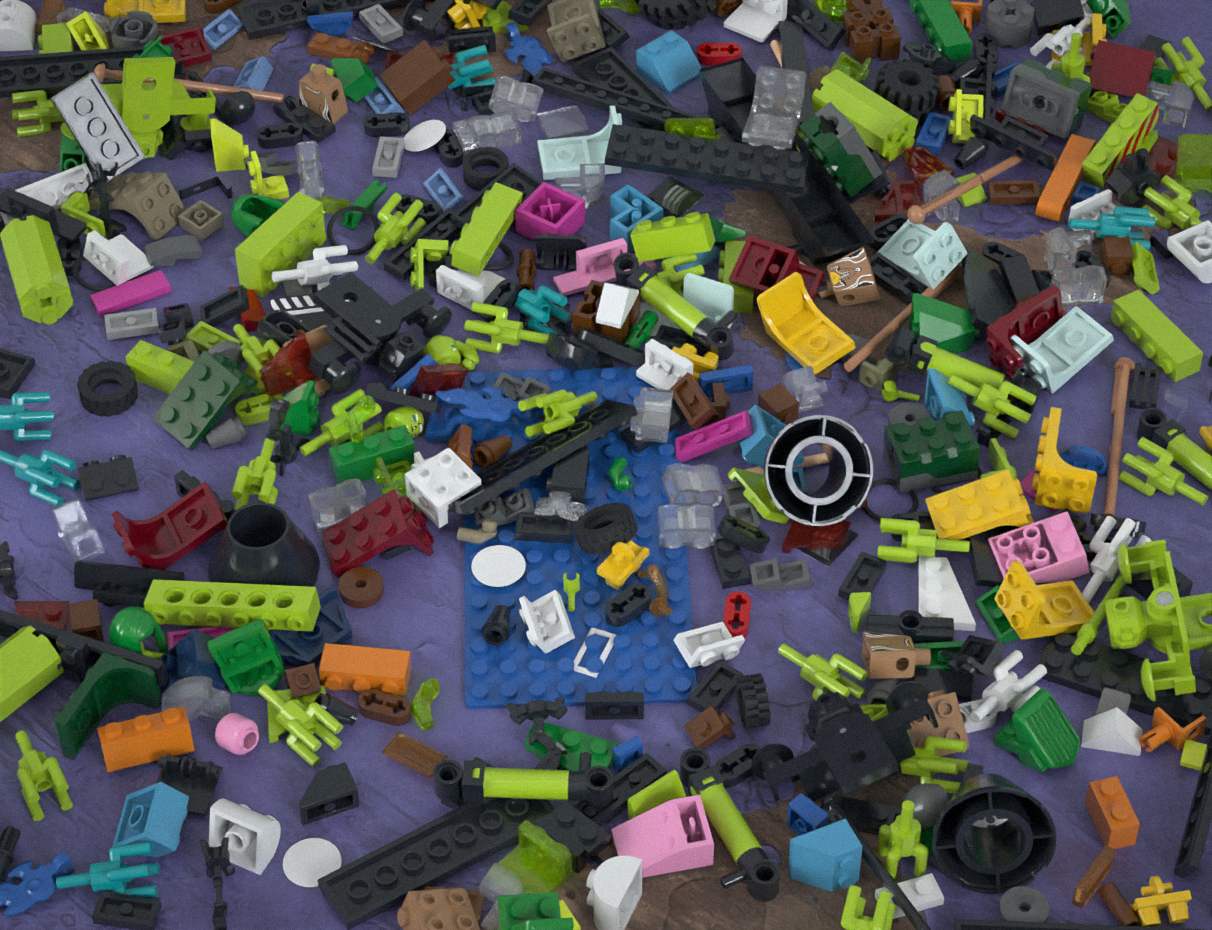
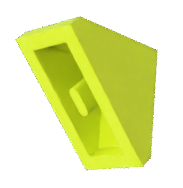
[66,11,109,51]

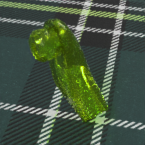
[598,0,640,14]
[316,196,352,216]
[346,396,375,442]
[411,678,440,731]

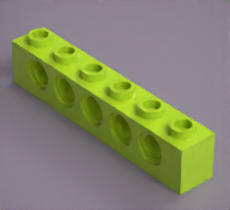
[144,580,321,631]

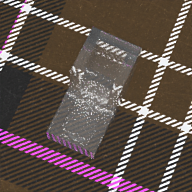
[1145,81,1194,128]
[555,163,605,209]
[922,169,960,226]
[1043,227,1093,274]
[781,366,828,413]
[51,498,105,562]
[162,676,231,725]
[478,863,527,930]

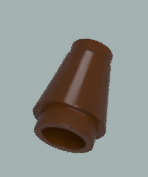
[472,434,512,468]

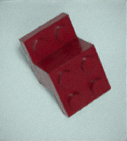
[729,235,825,301]

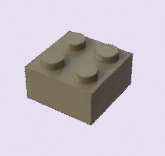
[178,200,224,241]

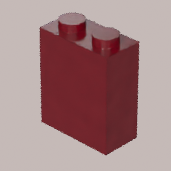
[1086,40,1157,99]

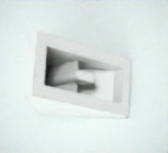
[596,283,639,329]
[1081,707,1143,756]

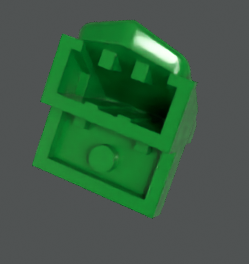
[207,619,286,696]
[993,689,1080,772]
[497,892,574,930]

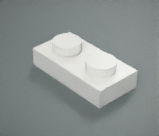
[875,873,944,919]

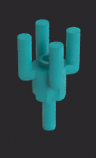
[448,45,496,92]
[1068,206,1155,251]
[508,285,572,335]
[0,392,54,441]
[0,449,80,507]
[56,841,160,898]

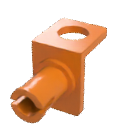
[950,0,982,35]
[1139,707,1207,753]

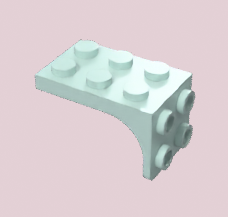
[537,106,622,180]
[877,219,968,290]
[1010,306,1114,394]

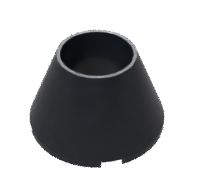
[764,415,873,526]
[208,503,320,587]
[932,773,1057,894]

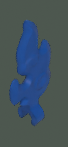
[505,22,551,77]
[435,386,533,423]
[0,852,75,916]

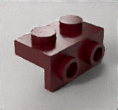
[157,26,212,68]

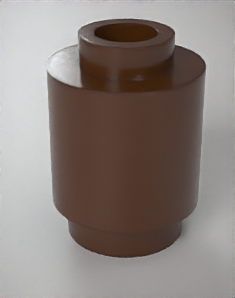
[935,75,956,111]

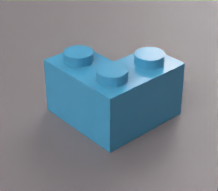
[610,184,663,253]

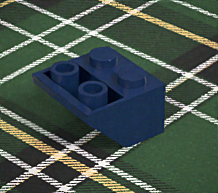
[158,629,225,706]

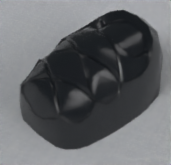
[257,310,311,353]
[545,332,598,370]

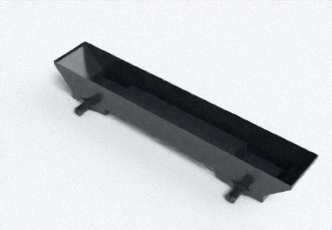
[699,57,874,266]

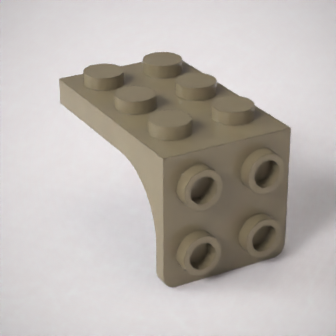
[547,0,606,63]
[88,171,186,240]

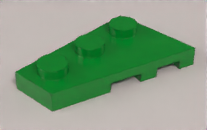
[525,722,618,787]

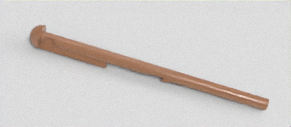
[94,64,284,103]
[907,154,1026,224]
[844,262,963,372]
[1104,357,1135,516]

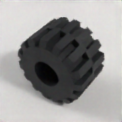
[874,59,940,127]

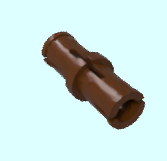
[517,248,537,291]

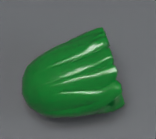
[231,194,285,238]
[109,606,168,655]

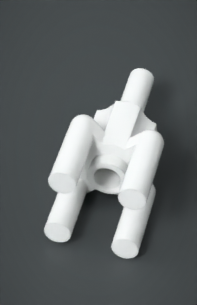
[1030,17,1091,69]
[272,245,358,291]
[1082,516,1151,604]
[969,650,1047,723]

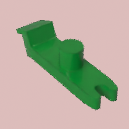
[341,179,387,230]

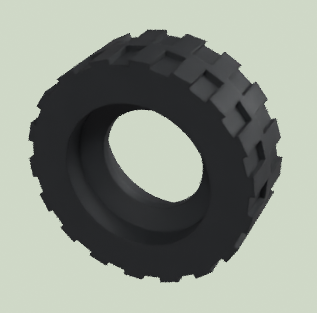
[77,360,138,417]
[573,502,638,554]

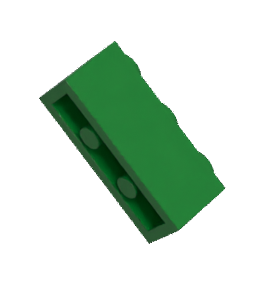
[329,425,415,488]

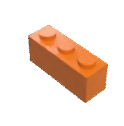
[319,643,412,696]
[97,707,195,772]

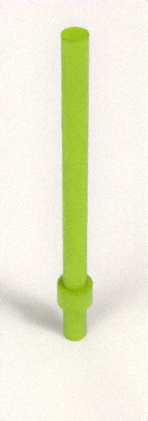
[1071,573,1133,655]

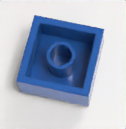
[787,793,829,836]

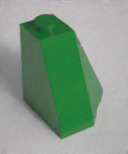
[909,293,979,354]

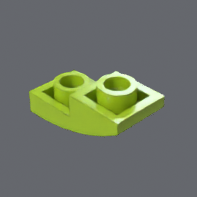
[1086,91,1127,123]

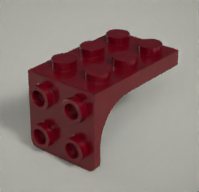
[986,284,1063,378]
[112,482,228,570]
[321,489,434,578]

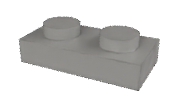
[359,4,403,44]
[372,136,405,178]
[104,308,159,340]

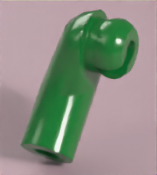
[608,457,632,492]

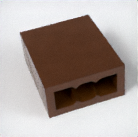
[380,40,456,115]

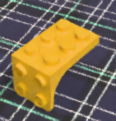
[104,0,186,23]
[757,272,856,376]
[1031,407,1097,513]
[925,469,1034,540]
[994,561,1094,640]

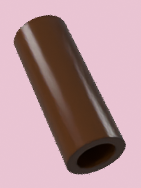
[1099,882,1140,927]

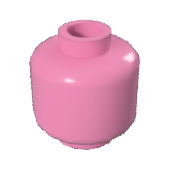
[215,713,259,755]

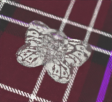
[534,491,588,521]

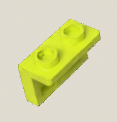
[948,89,983,143]

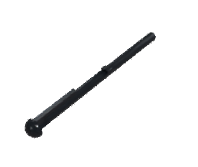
[820,794,931,930]

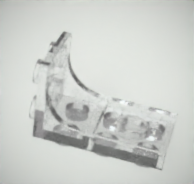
[742,66,806,149]

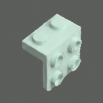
[673,273,734,344]

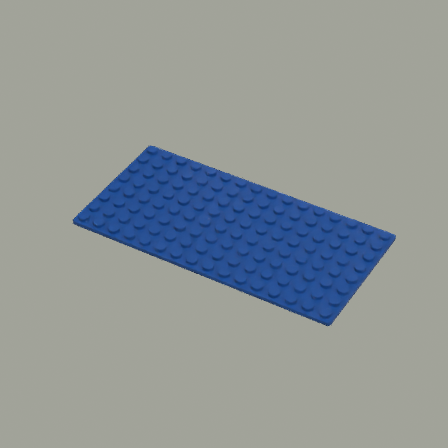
[464,367,696,709]

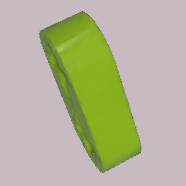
[235,392,284,425]

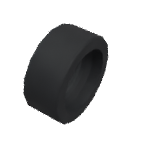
[463,147,509,191]

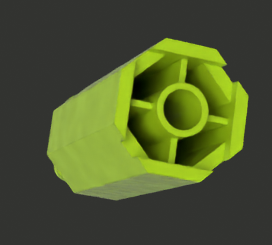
[812,69,918,161]
[0,215,73,325]
[0,625,64,722]

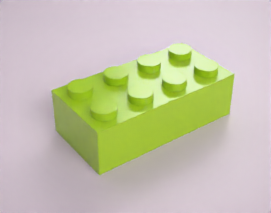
[235,191,326,298]

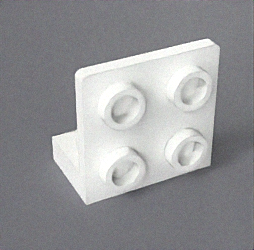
[724,0,788,42]
[83,230,154,286]
[436,265,505,310]
[405,448,481,528]

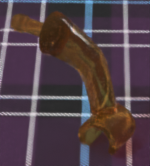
[638,564,672,617]

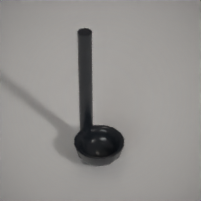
[188,71,256,127]

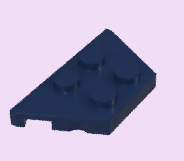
[269,584,352,666]

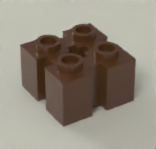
[842,8,901,65]
[572,280,640,343]

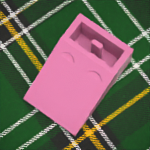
[988,512,1090,583]
[611,795,714,878]

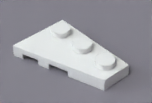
[918,556,976,631]

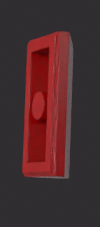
[228,287,266,332]

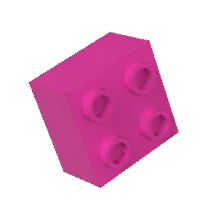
[515,182,585,241]

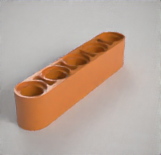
[1035,134,1096,223]

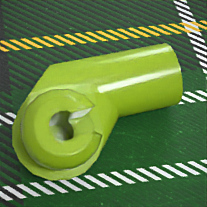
[455,340,479,371]

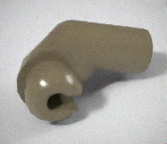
[457,519,498,544]

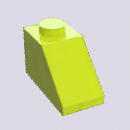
[210,119,250,172]

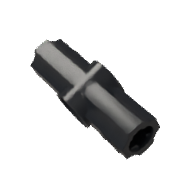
[866,610,954,644]

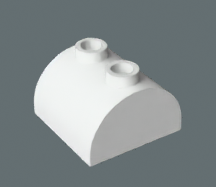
[0,0,37,51]
[1167,220,1212,283]
[209,798,281,875]
[586,856,642,930]

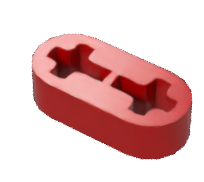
[697,43,742,66]
[723,591,751,639]

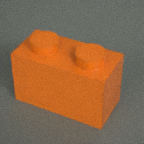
[1085,776,1140,851]

